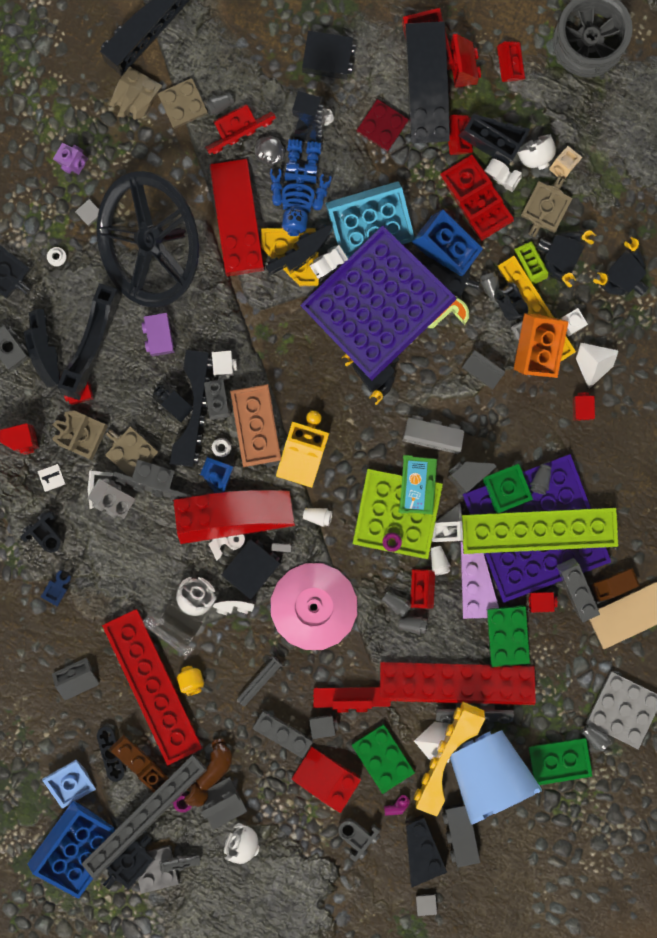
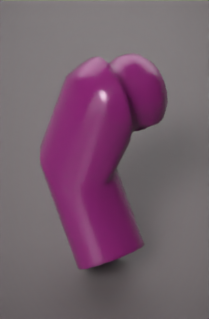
[384,795,410,816]

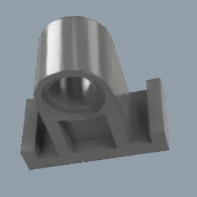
[204,379,230,420]
[338,818,380,862]

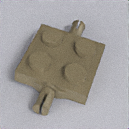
[521,176,573,237]
[105,426,159,477]

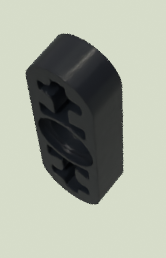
[97,726,125,782]

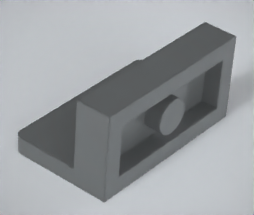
[462,350,506,390]
[52,658,99,700]

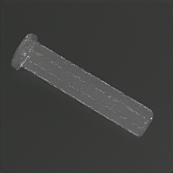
[143,616,195,660]

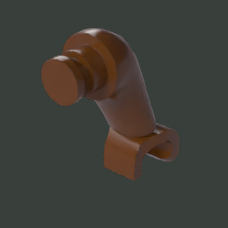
[184,739,232,807]

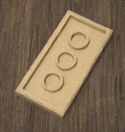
[589,582,657,649]

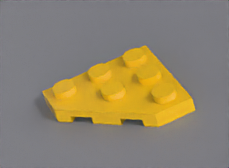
[261,228,319,286]

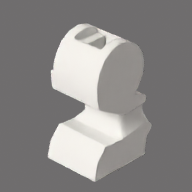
[484,158,522,192]
[309,245,348,278]
[208,534,245,561]

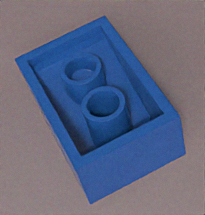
[412,210,483,276]

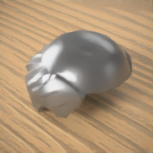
[255,136,285,166]

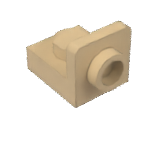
[549,146,582,179]

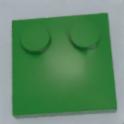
[483,464,533,514]

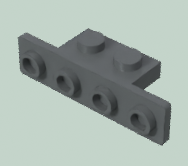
[111,460,187,502]
[436,703,514,724]

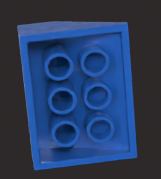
[27,801,116,899]

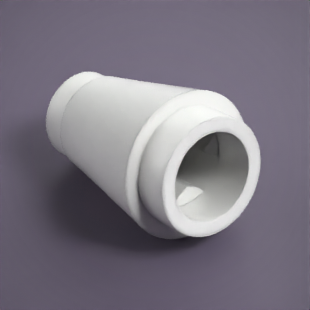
[303,508,332,527]
[431,546,451,576]

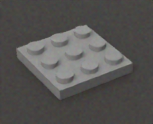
[585,671,657,749]

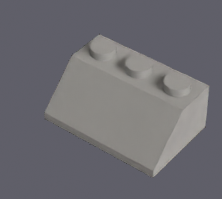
[402,415,464,454]

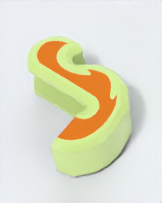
[427,296,469,328]

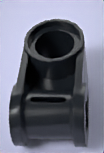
[494,282,529,321]

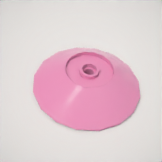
[271,563,357,650]

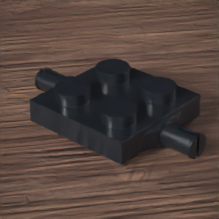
[0,245,31,299]
[421,260,480,299]
[103,833,155,890]

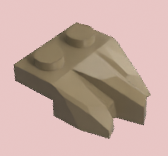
[109,67,162,120]
[52,410,108,460]

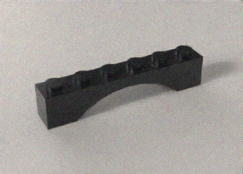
[292,91,324,142]
[57,283,121,400]
[170,350,213,468]

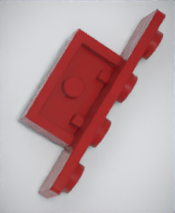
[205,104,276,154]
[313,687,391,713]

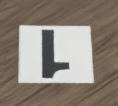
[38,464,65,492]

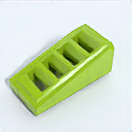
[514,241,548,285]

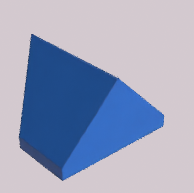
[200,457,234,493]

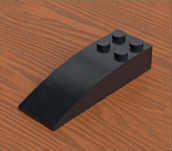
[100,0,190,76]
[405,21,450,144]

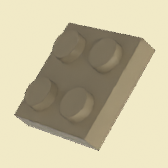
[157,78,208,129]

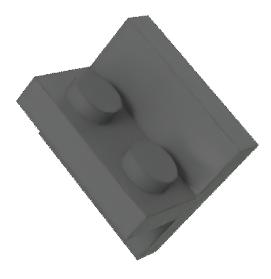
[201,776,248,830]

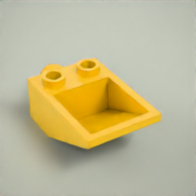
[276,411,329,488]

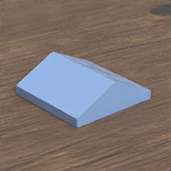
[42,760,96,808]

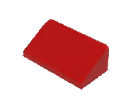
[497,41,525,82]
[448,115,473,155]
[410,569,435,609]

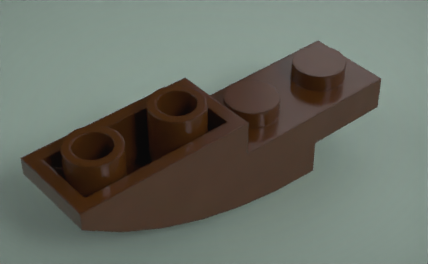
[110,735,169,792]

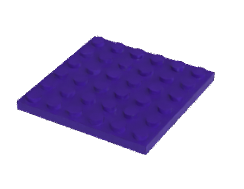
[300,226,457,380]
[462,454,611,603]

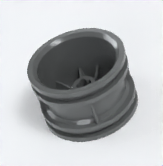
[553,0,632,78]

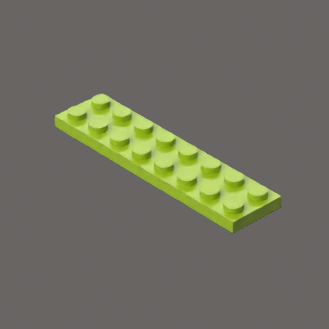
[461,508,618,554]

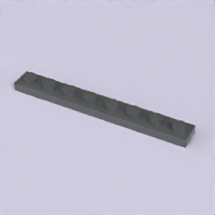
[82,755,207,879]

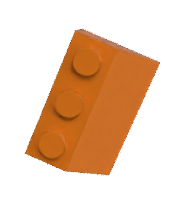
[514,313,569,378]

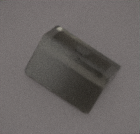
[156,602,203,646]

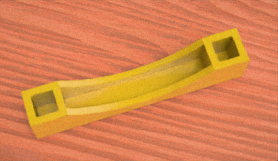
[414,702,485,816]

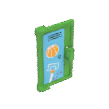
[398,455,437,515]

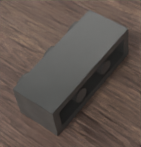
[556,558,600,623]
[253,710,313,758]
[442,803,480,868]

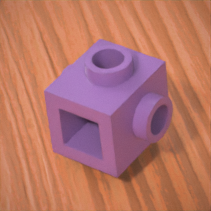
[53,143,88,175]

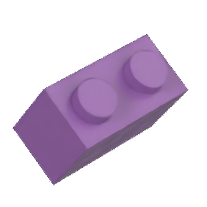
[142,313,175,356]

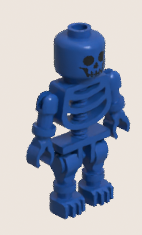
[270,139,331,236]

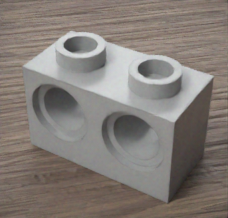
[87,478,135,519]

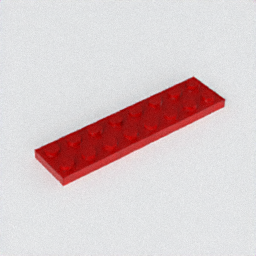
[102,609,203,766]
[380,662,536,705]

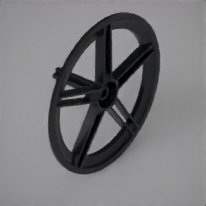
[97,171,199,307]

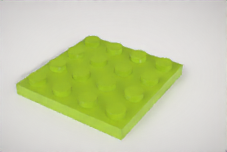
[353,469,443,559]

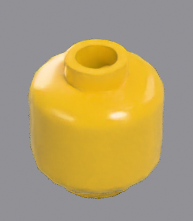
[177,666,204,696]

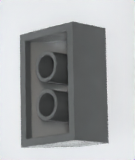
[448,462,497,494]

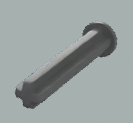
[237,655,284,706]

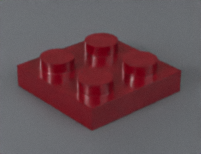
[356,99,409,153]

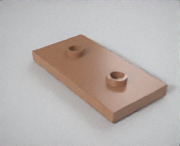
[230,384,282,467]

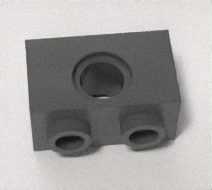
[0,325,30,372]

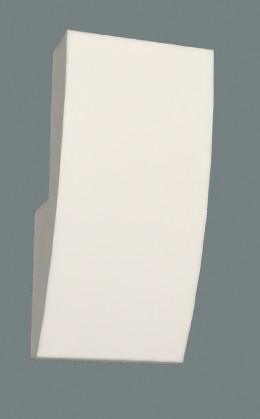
[213,600,255,615]

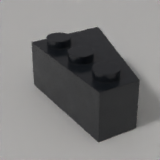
[458,114,530,166]
[405,815,447,888]

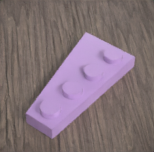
[460,542,499,619]

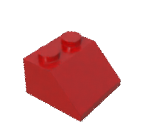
[0,423,39,455]

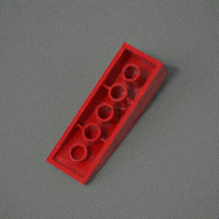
[210,159,264,277]
[173,490,295,544]

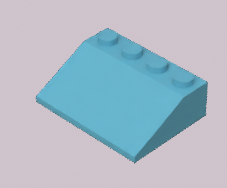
[325,181,415,258]

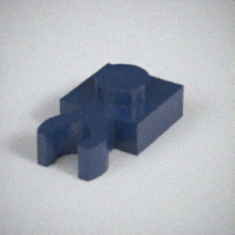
[41,570,72,607]

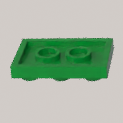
[486,605,530,667]
[351,723,415,794]
[528,737,593,785]

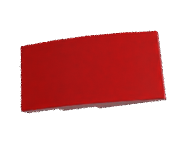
[440,155,514,241]

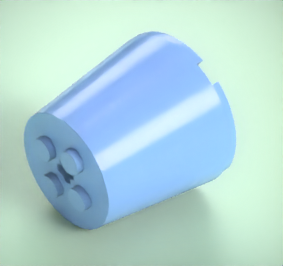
[450,730,542,825]

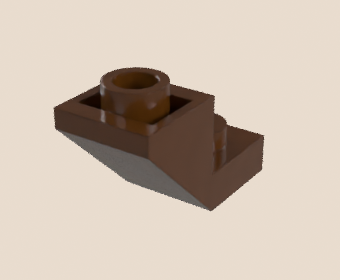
[591,568,640,602]

